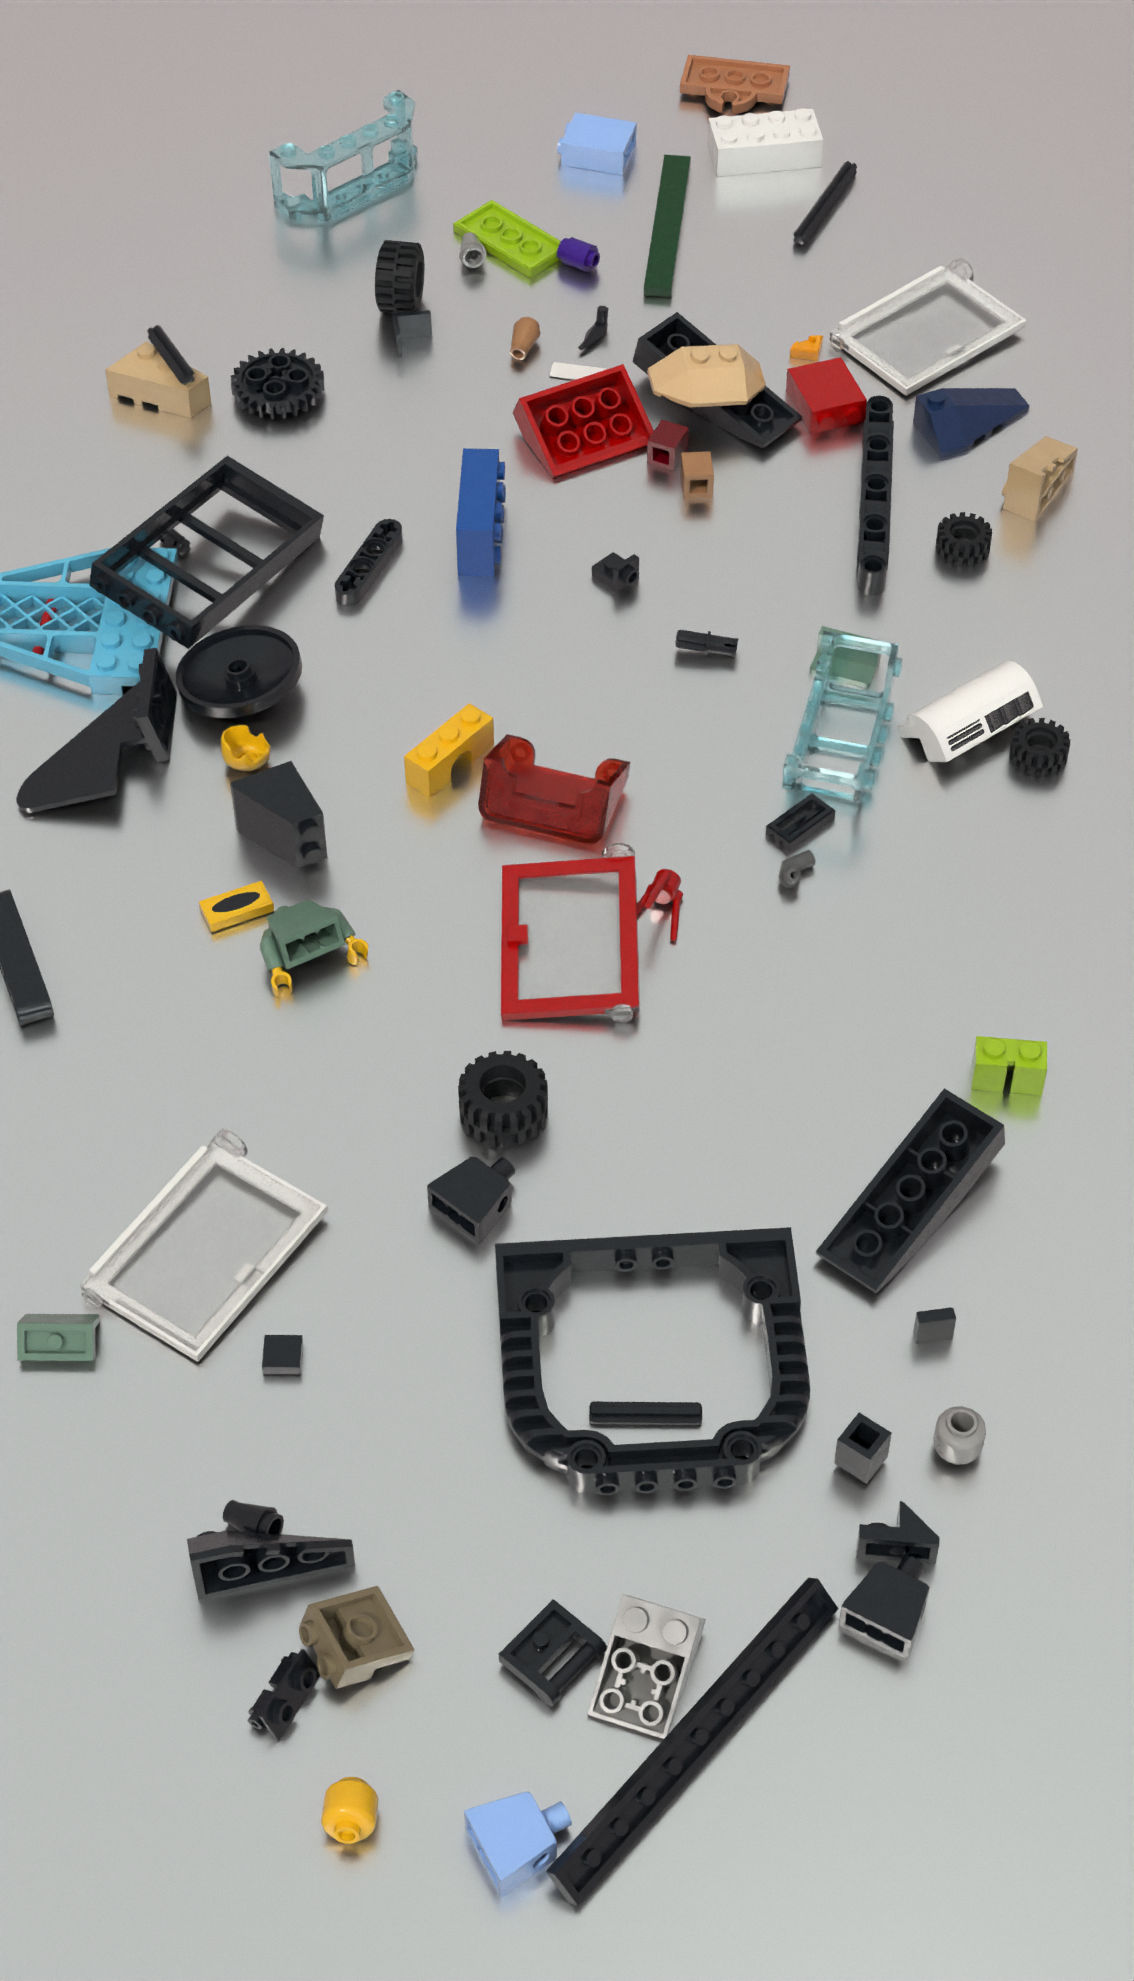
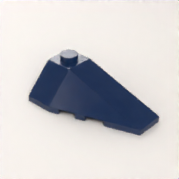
[913,388,1029,458]

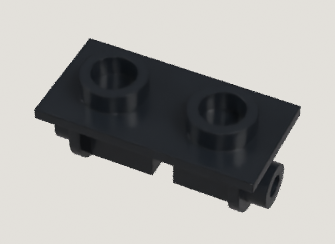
[248,1649,320,1741]

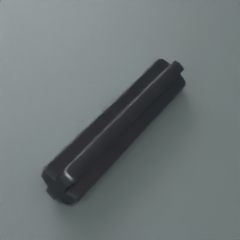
[147,325,195,385]
[589,1401,702,1425]

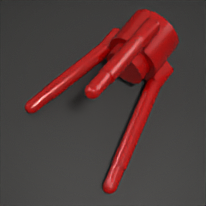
[637,869,683,942]

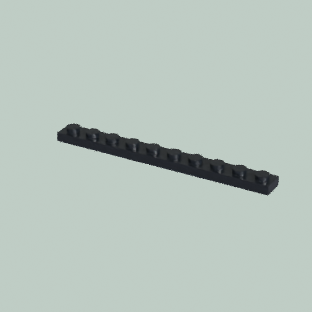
[546,1577,839,1905]

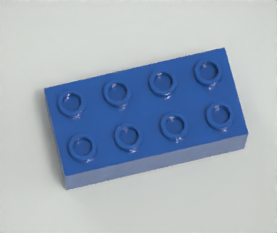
[456,448,506,576]

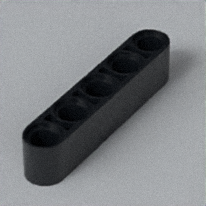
[0,889,54,1026]

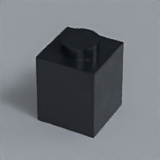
[834,1412,892,1484]

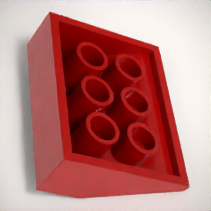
[512,364,654,479]

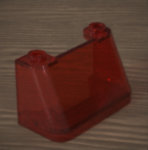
[478,734,631,845]

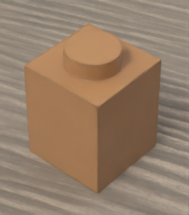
[680,451,714,499]

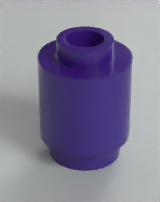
[557,237,600,272]

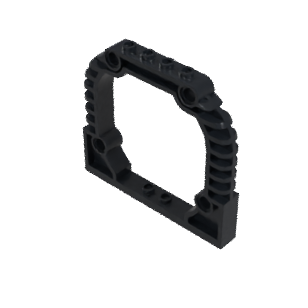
[495,1227,810,1495]

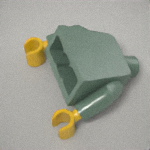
[260,900,368,997]

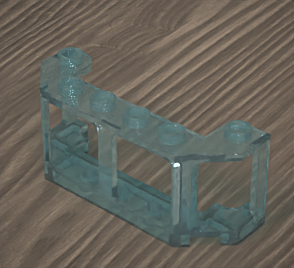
[269,90,418,221]
[782,631,903,803]

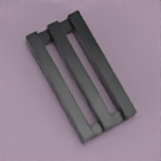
[766,793,836,851]

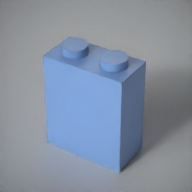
[557,112,637,176]

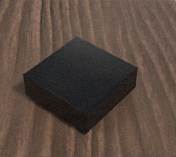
[913,1307,956,1344]
[262,1335,303,1374]

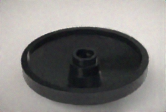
[176,625,302,718]

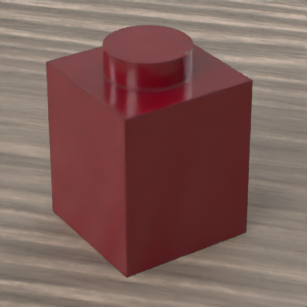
[647,420,689,471]

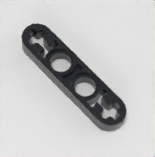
[334,519,403,606]

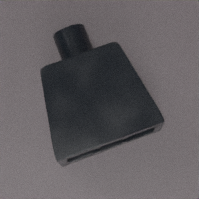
[427,1157,515,1244]
[839,1556,930,1660]

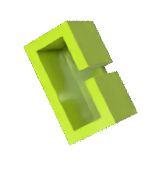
[971,1036,1047,1095]

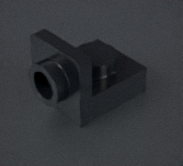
[592,552,639,593]

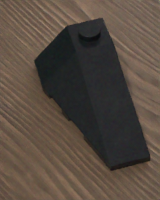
[187,1530,355,1600]

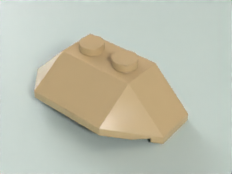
[647,344,766,408]

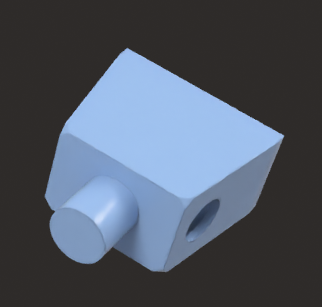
[464,1792,572,1897]

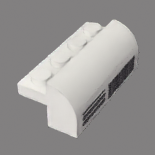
[897,660,1043,762]

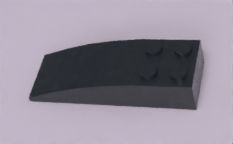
[632,312,803,448]
[816,1088,1005,1293]

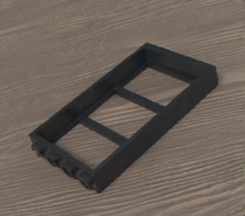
[89,455,324,649]

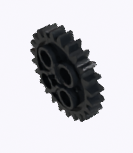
[231,348,325,419]

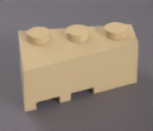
[105,341,211,418]
[1002,436,1078,522]

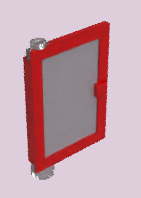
[501,843,640,1022]

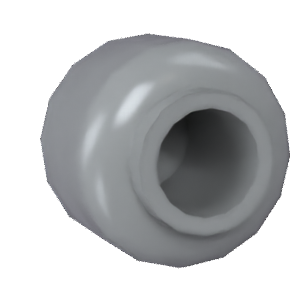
[933,1406,986,1465]

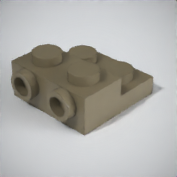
[299,1586,415,1689]

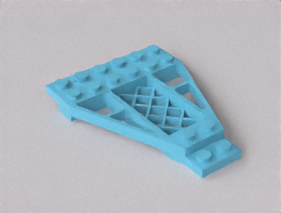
[0,548,178,695]

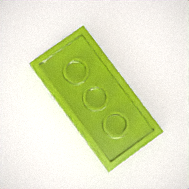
[453,200,561,278]

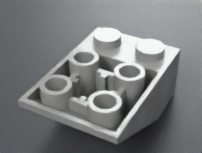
[587,1594,706,1739]

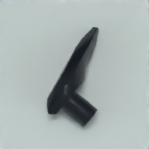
[578,306,609,350]

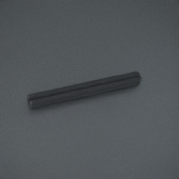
[793,161,857,245]

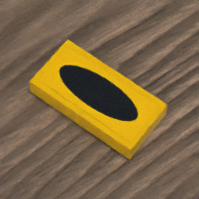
[199,880,274,932]

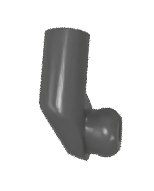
[778,850,816,888]

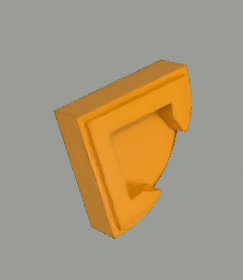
[790,335,823,361]

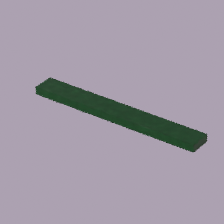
[644,155,691,297]

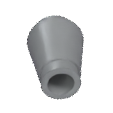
[459,232,487,268]

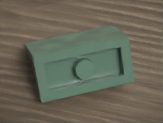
[810,626,882,688]
[17,1314,100,1361]

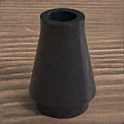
[223,1500,284,1534]

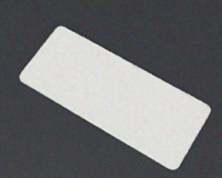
[549,362,607,380]

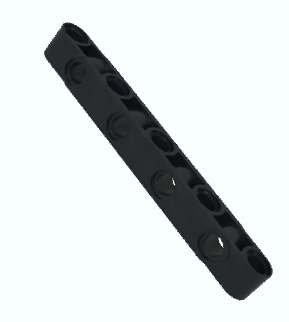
[857,396,894,596]

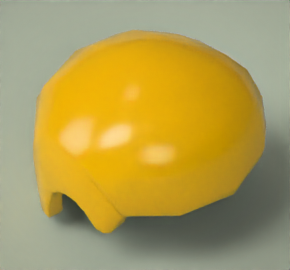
[221,725,271,772]

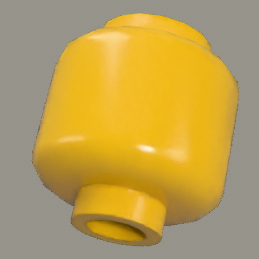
[321,1777,379,1844]

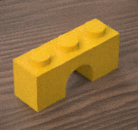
[404,703,494,798]

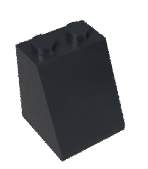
[230,761,328,869]

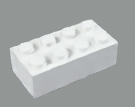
[708,108,824,177]

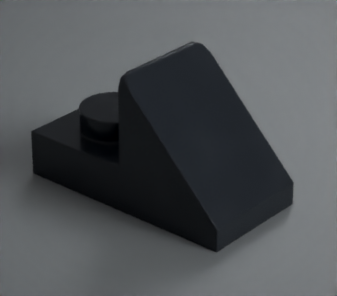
[856,1501,940,1564]

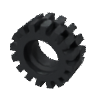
[935,512,992,567]
[1009,718,1071,778]

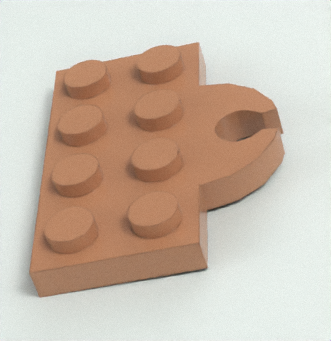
[679,55,790,114]

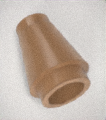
[510,317,541,360]

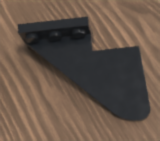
[16,648,177,813]

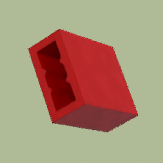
[786,357,867,434]

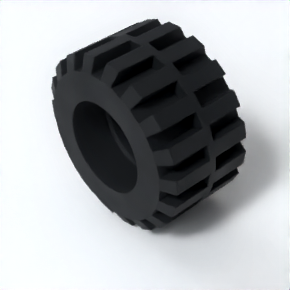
[375,240,425,313]
[458,1051,548,1147]

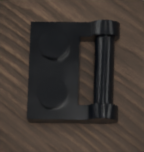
[498,1599,607,1706]

